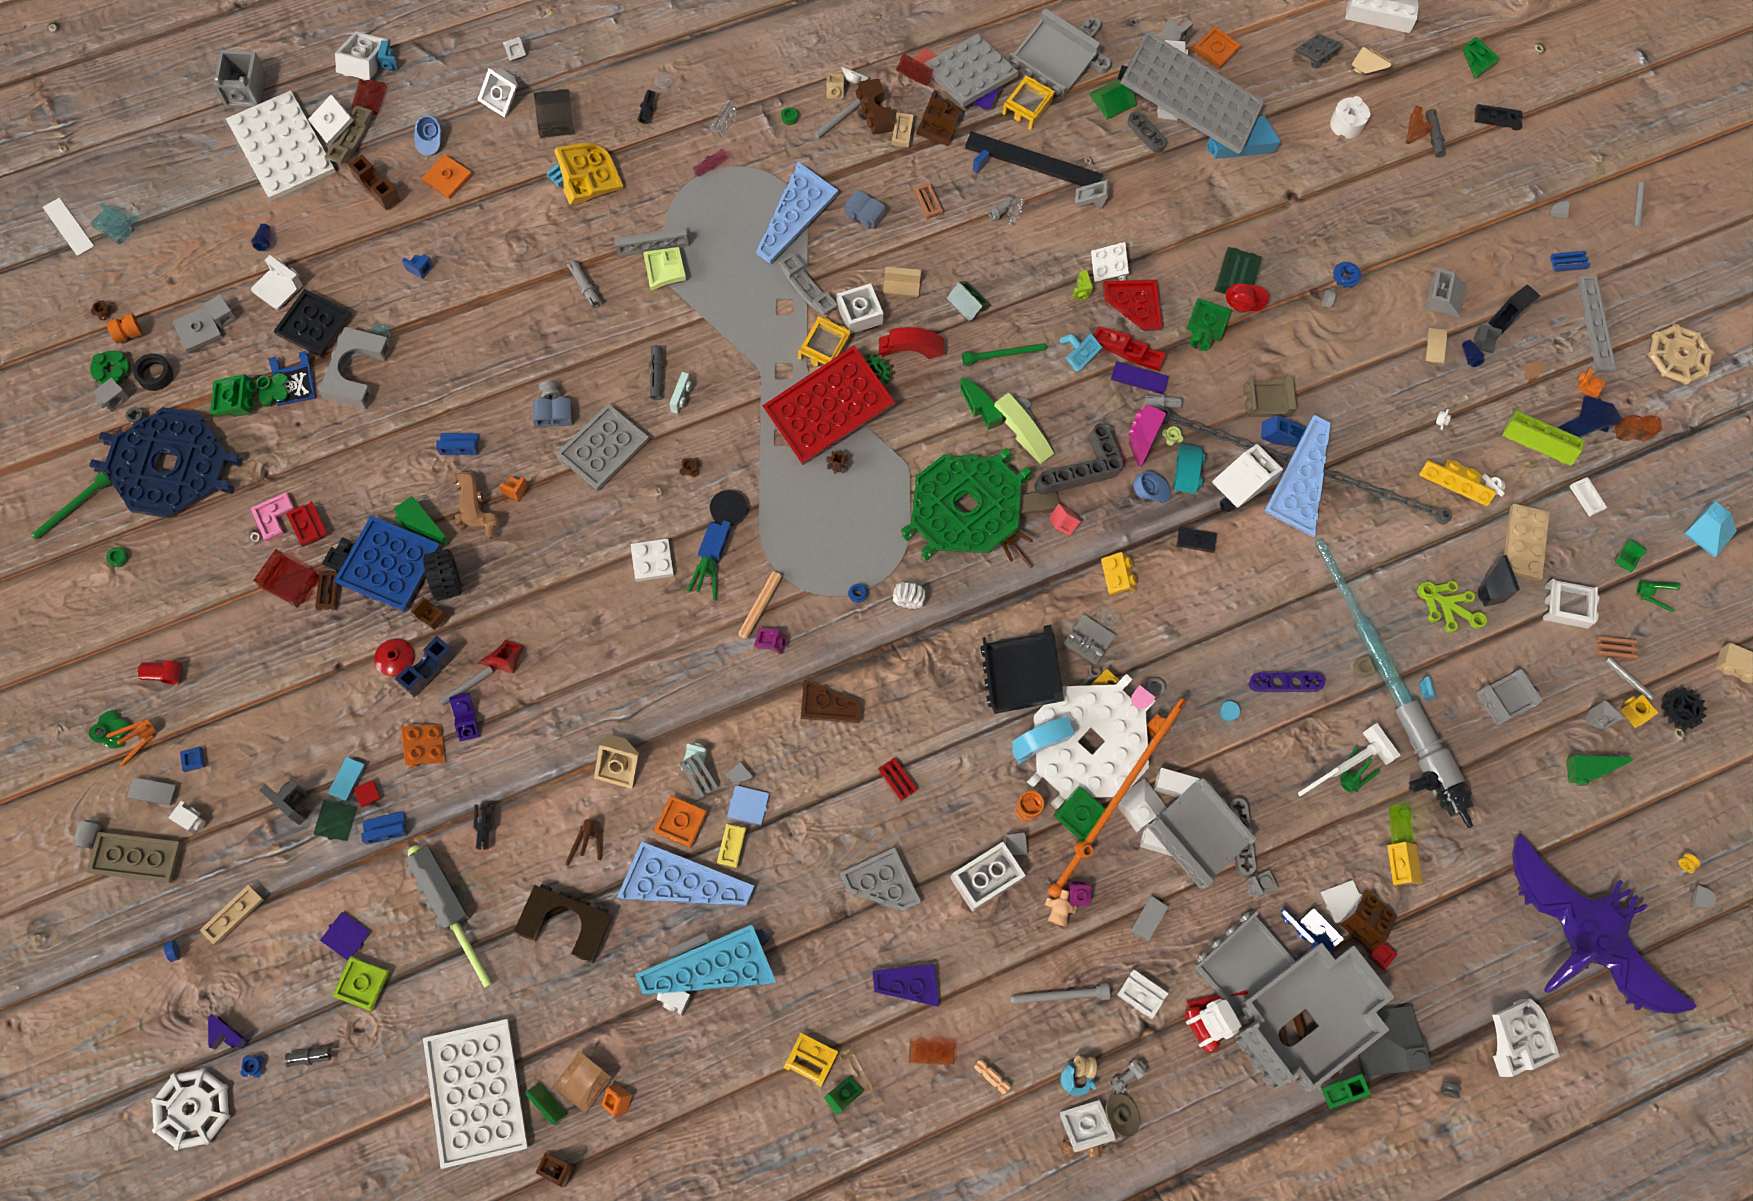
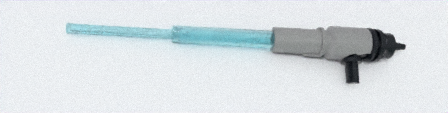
[1314,538,1475,828]

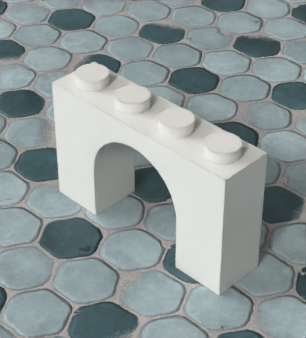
[1140,768,1200,856]

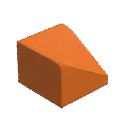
[601,1085,632,1116]

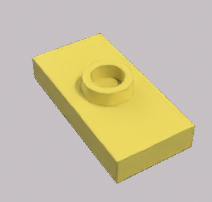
[717,824,746,868]

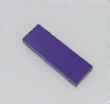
[1111,361,1169,394]

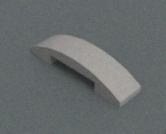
[778,253,838,315]

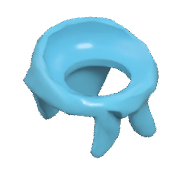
[1060,1062,1096,1096]

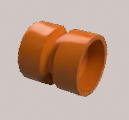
[106,312,143,344]
[1015,791,1044,822]

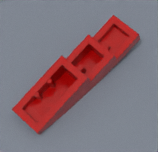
[1093,326,1167,371]

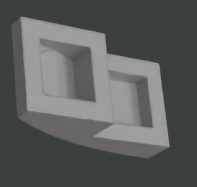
[127,778,176,806]

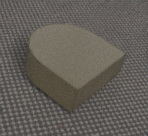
[1353,655,1377,678]

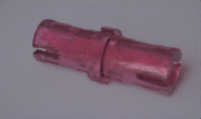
[693,149,728,177]

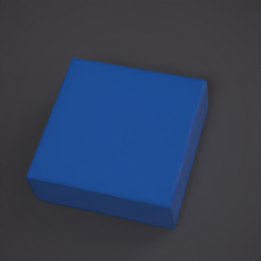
[973,150,989,174]
[180,747,205,772]

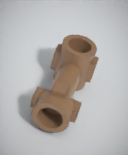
[1062,1139,1103,1157]

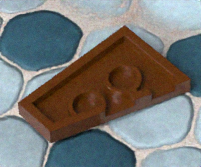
[801,679,861,723]

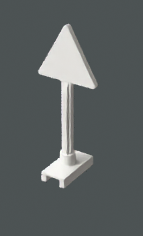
[1298,723,1401,796]

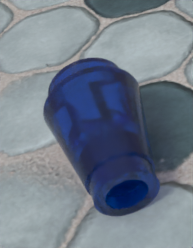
[251,224,271,251]
[1462,340,1485,367]

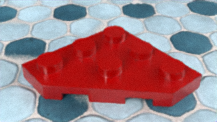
[1103,280,1162,331]

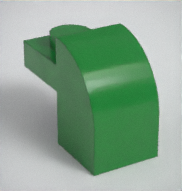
[1321,1074,1371,1109]

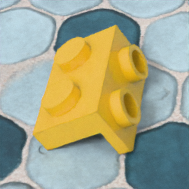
[1101,552,1137,595]

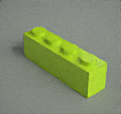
[1502,410,1585,466]

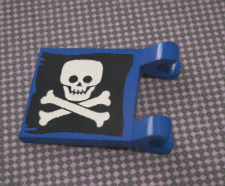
[269,351,316,406]

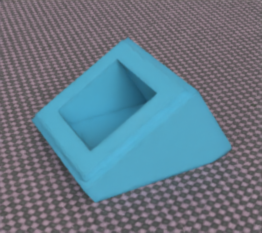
[1419,677,1438,701]

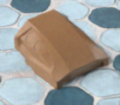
[553,1051,612,1113]

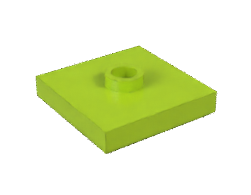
[332,956,390,1012]

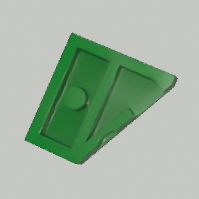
[1462,37,1500,79]

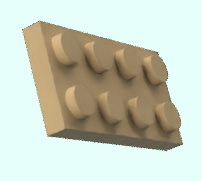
[1505,503,1550,581]

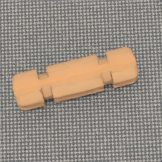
[974,1059,1011,1094]

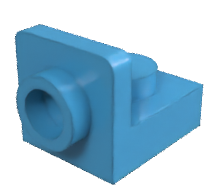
[377,40,398,70]

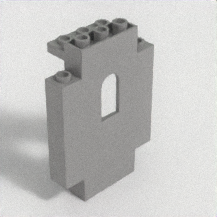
[1235,943,1395,1092]

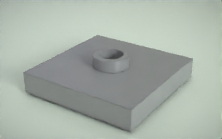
[172,307,223,353]

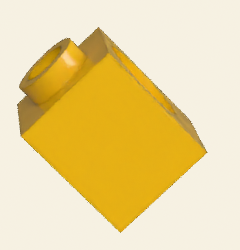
[1620,694,1658,728]

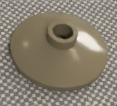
[1105,1094,1140,1137]

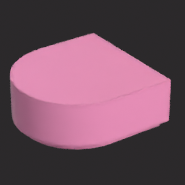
[1131,685,1155,709]

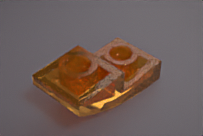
[909,1041,955,1065]

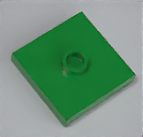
[1053,786,1105,841]

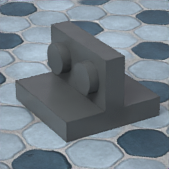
[259,780,309,825]

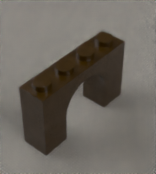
[514,884,613,964]

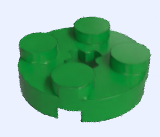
[90,351,131,385]

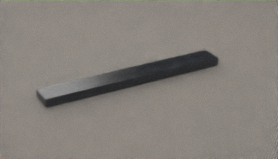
[965,131,1102,186]

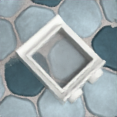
[1543,579,1600,629]

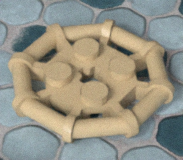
[1647,324,1715,385]

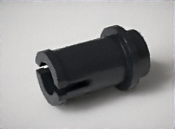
[1220,498,1245,512]

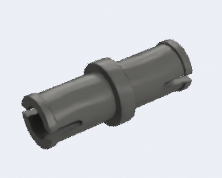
[285,1047,332,1067]

